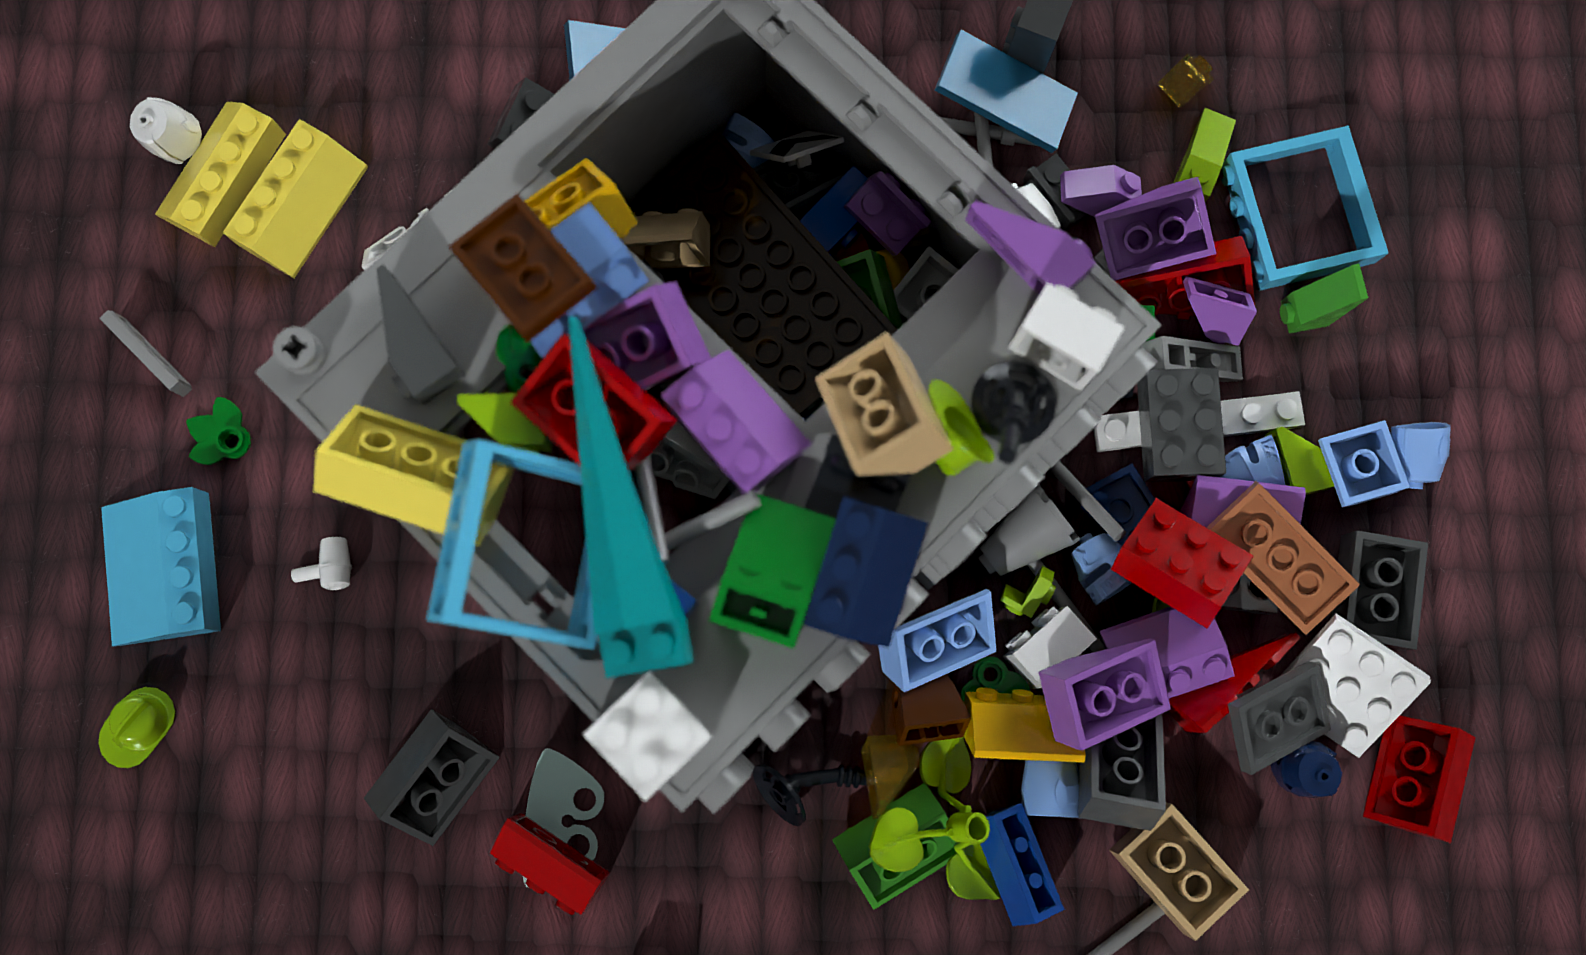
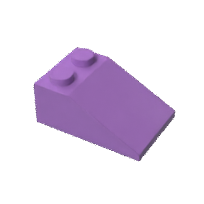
[1095,177,1216,281]
[583,282,711,391]
[1038,639,1171,751]

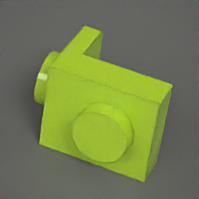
[1000,565,1056,618]

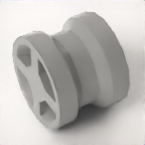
[273,327,327,376]

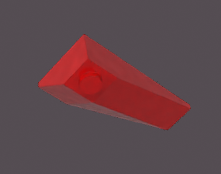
[1115,236,1255,319]
[1168,632,1301,733]

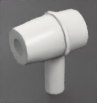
[291,537,352,590]

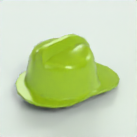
[928,379,995,476]
[98,687,175,768]

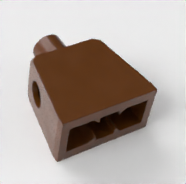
[892,673,971,746]

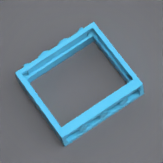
[1221,125,1389,291]
[426,439,598,650]

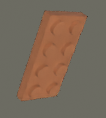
[1206,481,1360,635]

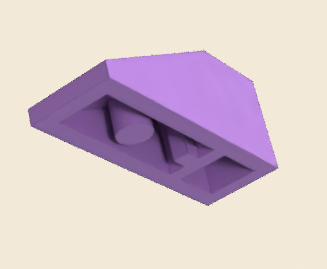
[965,201,1096,295]

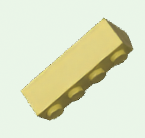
[155,101,286,247]
[222,119,368,278]
[314,404,514,546]

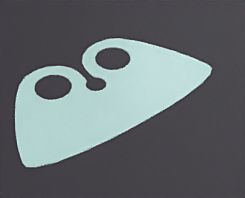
[523,748,604,887]

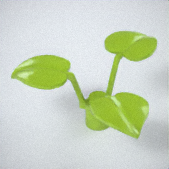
[869,737,1000,900]

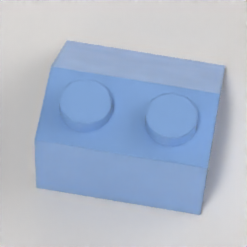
[1318,420,1410,507]

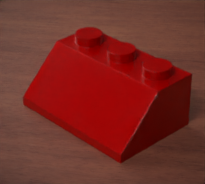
[510,334,678,472]
[1363,715,1476,843]
[490,813,610,915]

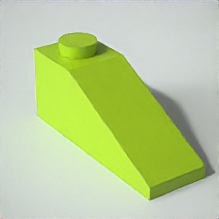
[1173,108,1236,202]

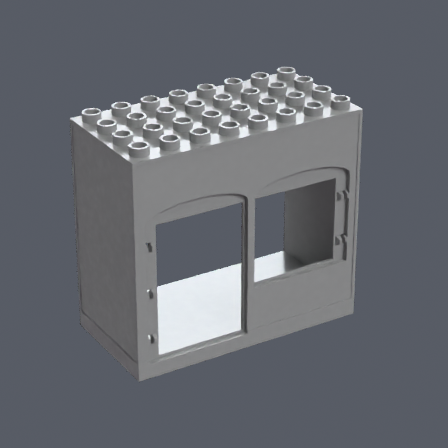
[255,0,1161,814]

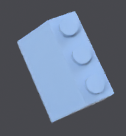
[879,589,997,692]

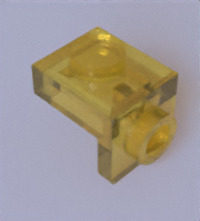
[1157,53,1214,108]

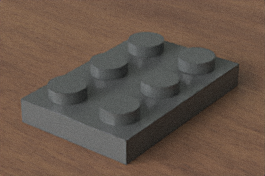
[1228,661,1331,775]

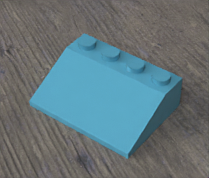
[101,487,221,647]

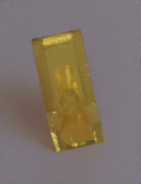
[861,734,920,819]

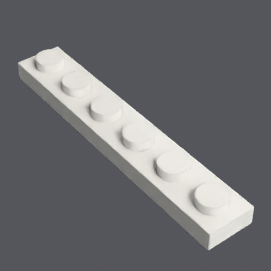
[1093,391,1305,452]

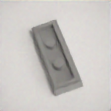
[99,310,192,397]

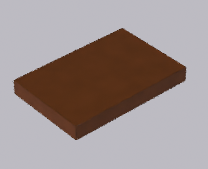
[448,193,598,343]

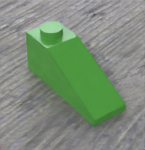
[1280,264,1368,334]

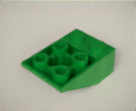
[708,493,836,649]

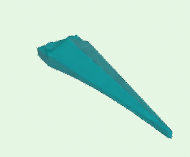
[569,315,694,678]

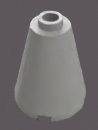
[978,484,1080,576]

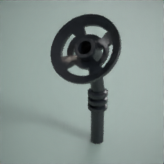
[971,361,1056,464]
[753,764,901,826]

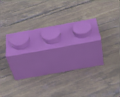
[660,349,812,495]
[1180,475,1306,527]
[1099,606,1235,699]

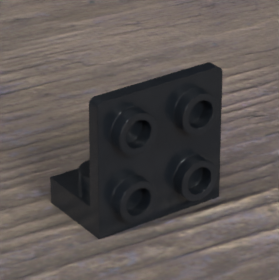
[804,433,912,519]

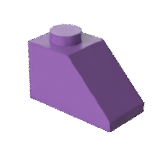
[1060,165,1142,217]
[1183,276,1257,346]

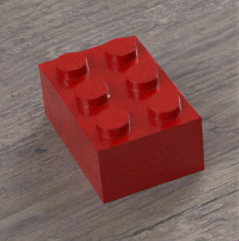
[1111,498,1254,629]

